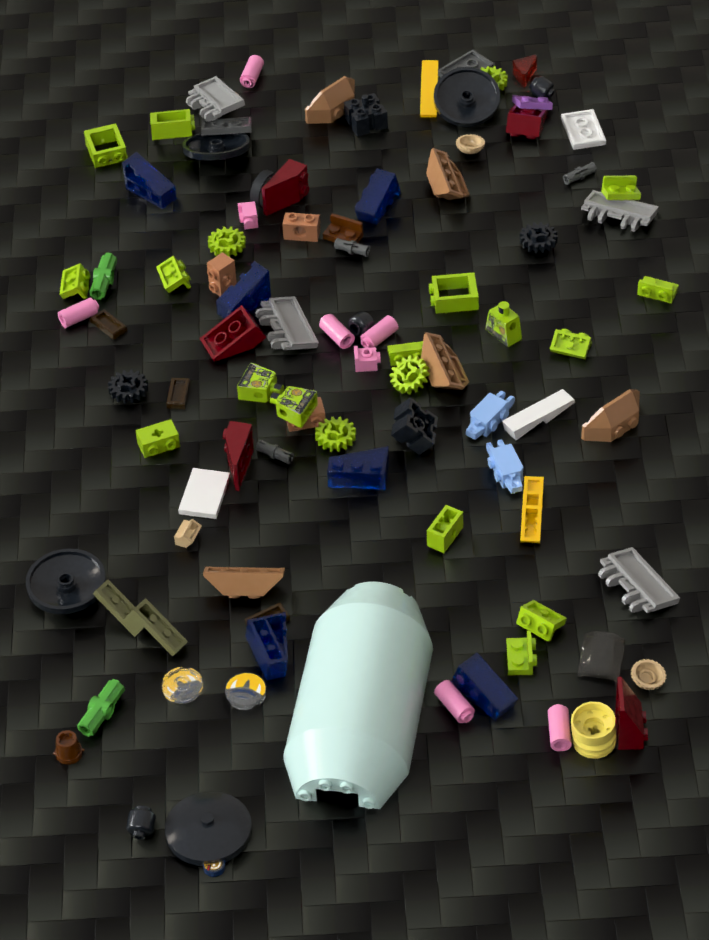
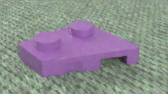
[512,95,553,110]

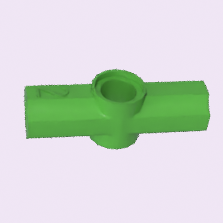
[90,253,117,300]
[77,679,125,737]

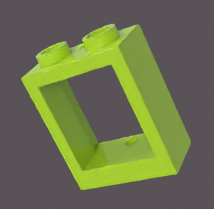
[150,109,195,140]
[84,123,128,168]
[429,272,479,313]

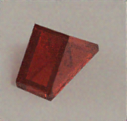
[513,55,537,87]

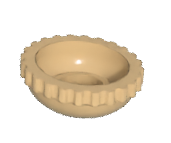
[456,134,485,154]
[631,659,667,690]

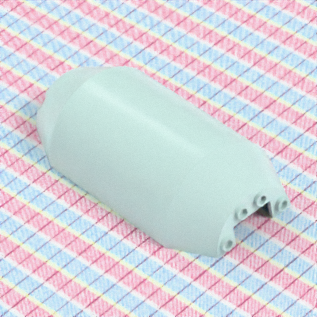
[284,582,433,809]

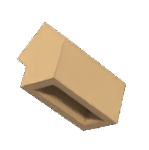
[174,519,202,548]

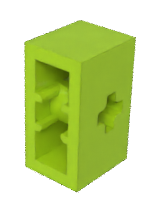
[136,419,180,458]
[427,505,463,553]

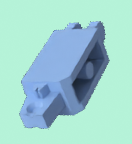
[466,391,515,440]
[486,439,523,494]

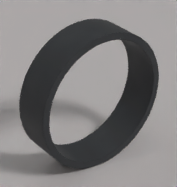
[250,170,276,209]

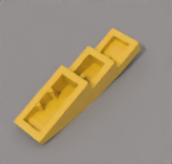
[420,60,439,117]
[520,476,544,543]

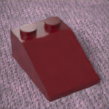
[506,105,548,139]
[262,159,309,216]
[200,305,267,362]
[223,421,255,491]
[615,677,648,750]

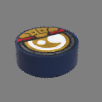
[203,861,225,877]

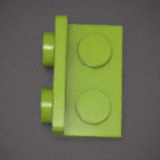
[601,175,641,200]
[156,255,191,293]
[59,263,90,299]
[637,276,679,304]
[550,329,592,360]
[387,341,423,366]
[516,600,567,641]
[506,631,537,675]

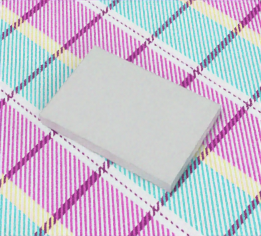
[561,109,606,150]
[178,468,230,519]

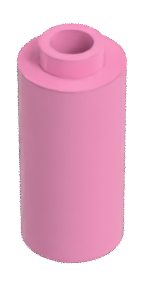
[240,55,264,88]
[58,298,99,328]
[319,314,355,349]
[360,315,398,348]
[434,680,475,723]
[548,704,572,751]

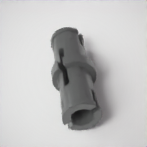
[563,162,597,185]
[334,238,370,257]
[256,439,294,464]

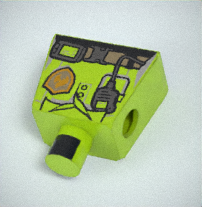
[486,301,522,347]
[237,363,284,403]
[270,386,318,428]

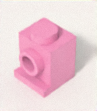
[238,201,258,230]
[354,346,381,372]

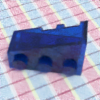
[122,152,177,209]
[355,168,401,225]
[216,261,271,319]
[327,446,389,490]
[246,612,288,681]
[451,653,518,721]

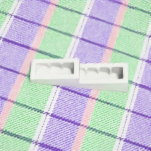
[502,389,575,440]

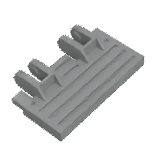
[186,76,245,122]
[581,190,659,232]
[255,296,319,350]
[598,547,680,613]

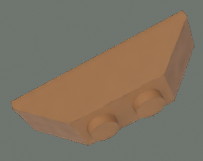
[305,76,355,124]
[426,148,470,200]
[421,332,469,390]
[581,389,640,442]
[203,567,285,599]

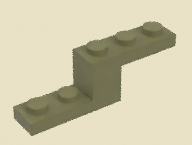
[93,579,188,656]

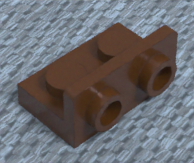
[323,213,363,243]

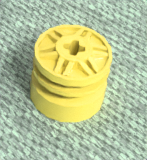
[571,702,617,759]

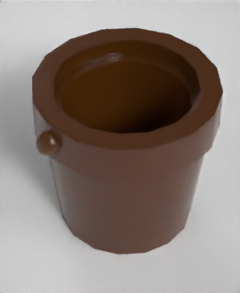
[53,730,84,765]

